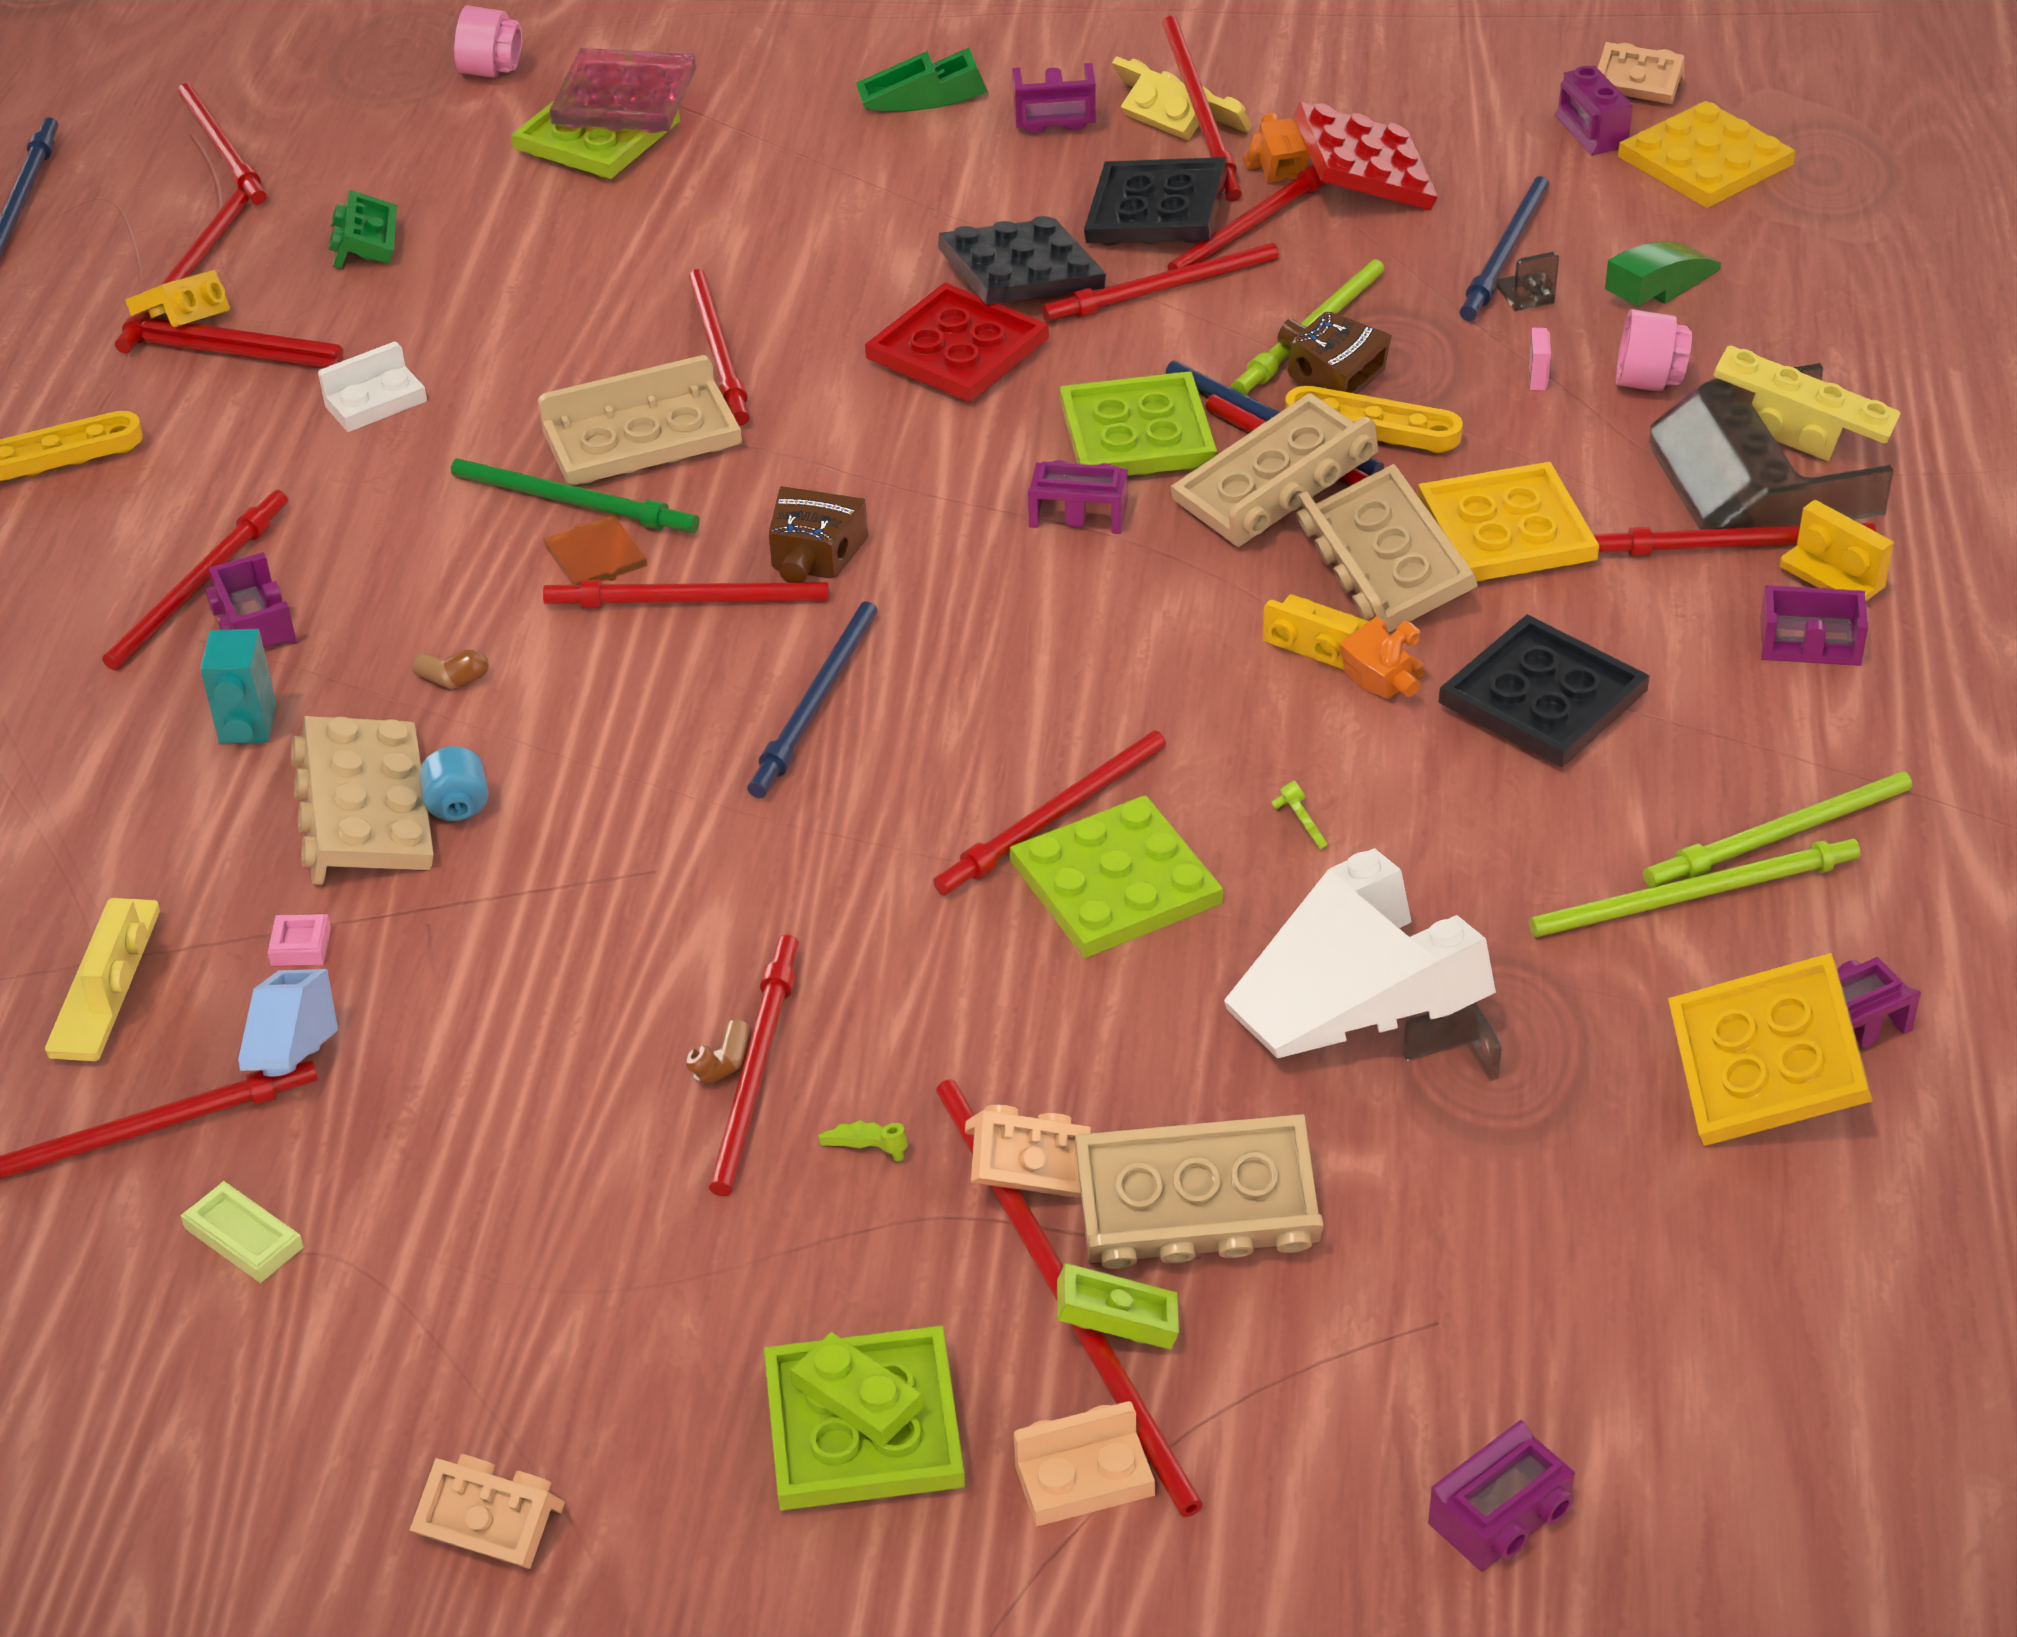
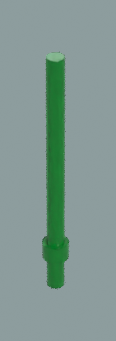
[451,458,700,534]

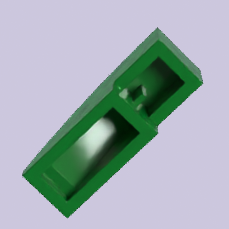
[856,47,988,111]
[1605,241,1721,307]

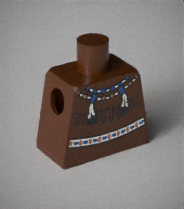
[1277,312,1392,394]
[769,486,868,582]

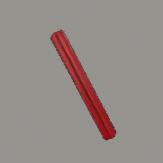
[141,318,344,368]

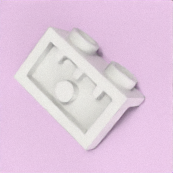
[318,342,427,432]

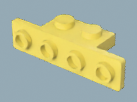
[1112,56,1252,141]
[1714,346,1900,462]
[45,898,160,1061]

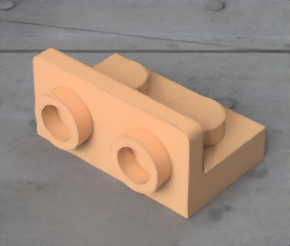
[1598,42,1684,104]
[965,1105,1091,1198]
[1014,1402,1155,1527]
[410,1454,565,1569]

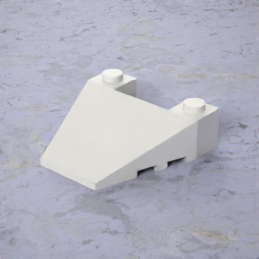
[1224,848,1496,1058]

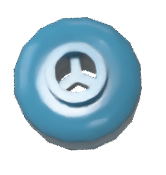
[419,746,489,821]

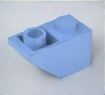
[238,969,338,1076]

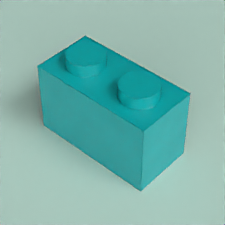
[200,629,277,744]

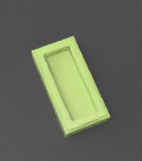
[180,1181,304,1284]

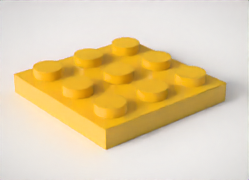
[1618,101,1796,208]
[1417,462,1599,582]
[1668,953,1873,1146]

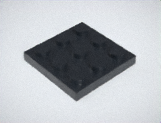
[1084,157,1228,245]
[938,216,1106,305]
[1439,614,1650,767]

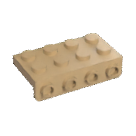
[538,355,742,486]
[1171,393,1378,548]
[1296,464,1478,632]
[291,716,434,885]
[1075,1114,1324,1269]

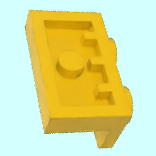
[125,270,230,327]
[1780,500,1894,601]
[1263,594,1369,670]

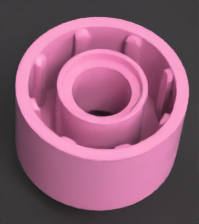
[454,5,522,79]
[1616,309,1692,392]

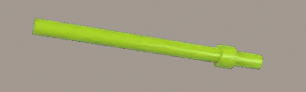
[1231,259,1384,395]
[1643,771,1912,888]

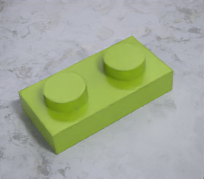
[1057,1263,1179,1350]
[790,1332,923,1447]

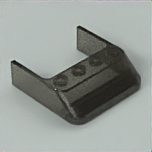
[1649,363,1894,530]

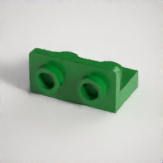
[328,190,397,269]

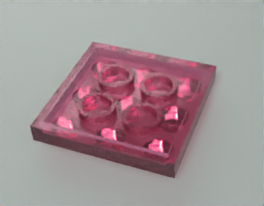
[550,48,696,133]

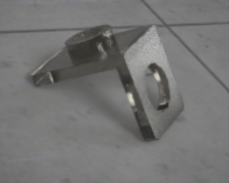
[1496,251,1559,311]
[1403,1002,1502,1081]

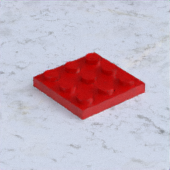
[1293,102,1438,210]
[865,282,1049,402]

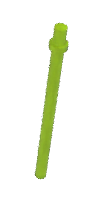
[1529,838,1861,938]

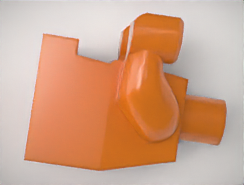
[1243,113,1310,184]
[1340,616,1425,699]

